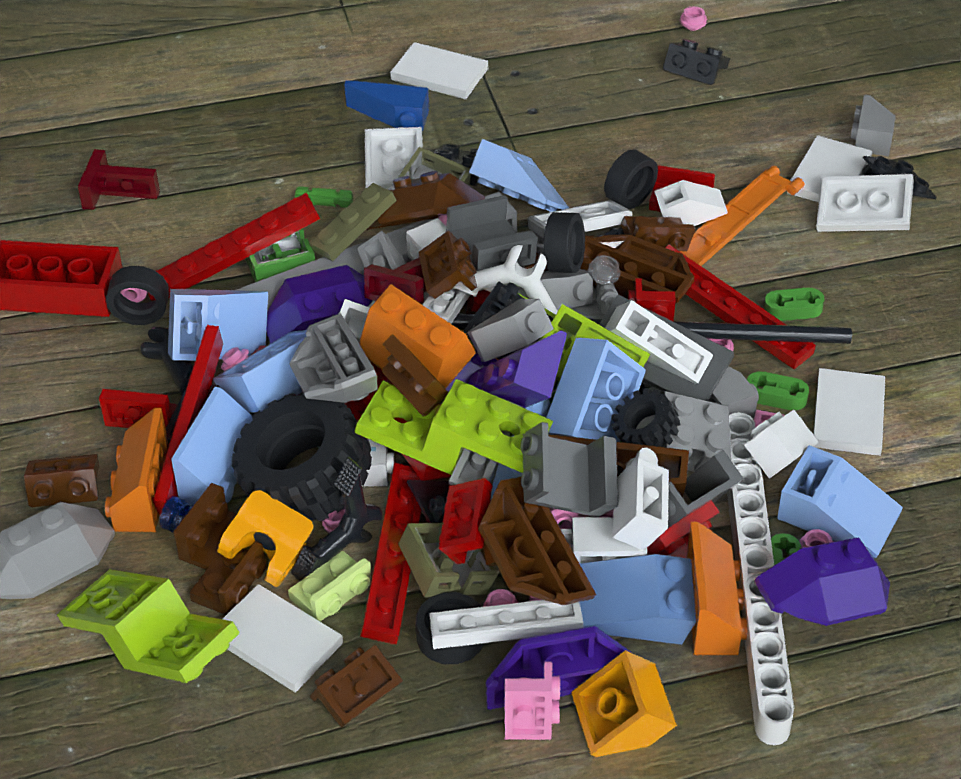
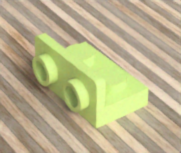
[288,551,372,622]

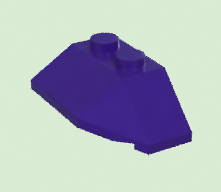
[266,265,373,344]
[754,537,890,626]
[486,626,632,710]

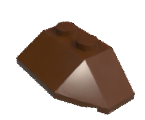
[367,171,485,230]
[580,234,694,303]
[478,477,596,606]

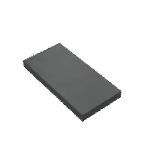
[599,295,734,401]

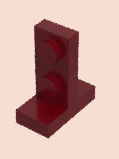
[78,149,160,210]
[364,258,427,304]

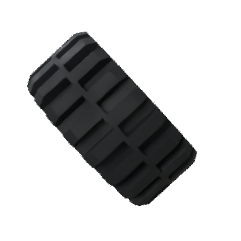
[232,392,372,521]

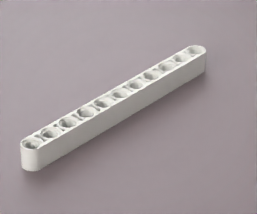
[727,412,794,745]

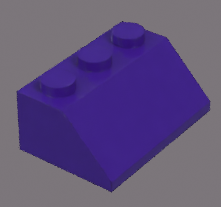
[469,330,567,408]

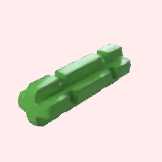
[295,187,353,208]

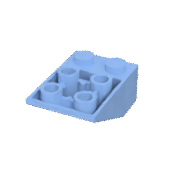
[469,139,569,212]
[168,289,268,361]
[777,445,903,558]

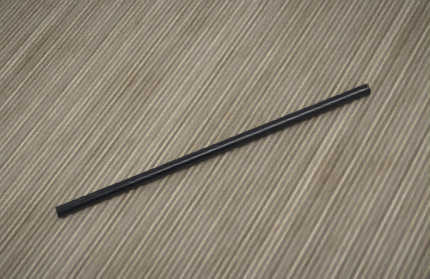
[452,314,852,344]

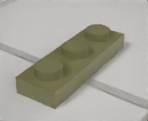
[309,183,397,261]

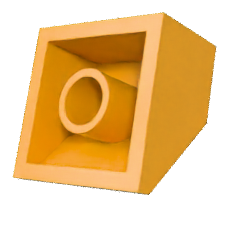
[571,650,677,757]

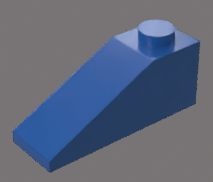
[345,80,429,131]

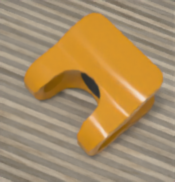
[217,490,313,587]

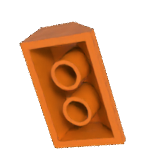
[359,284,476,389]
[105,408,169,532]
[687,522,747,655]

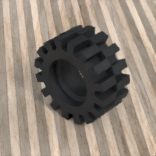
[611,388,680,447]

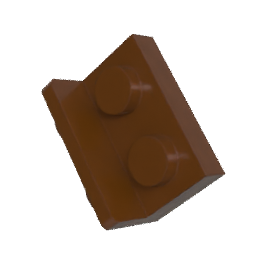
[621,216,695,251]
[418,230,477,299]
[382,334,449,417]
[24,454,99,507]
[174,483,237,570]
[190,541,267,615]
[309,645,403,728]

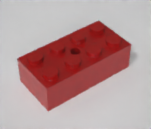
[0,240,123,317]

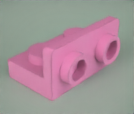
[505,662,560,740]

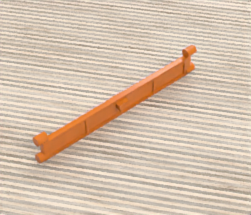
[680,165,805,266]

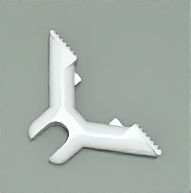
[453,245,558,314]

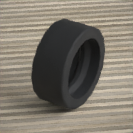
[604,149,658,209]
[544,212,585,273]
[106,266,169,325]
[416,592,484,664]

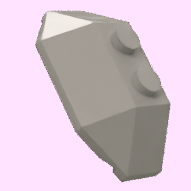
[289,313,378,403]
[0,502,115,599]

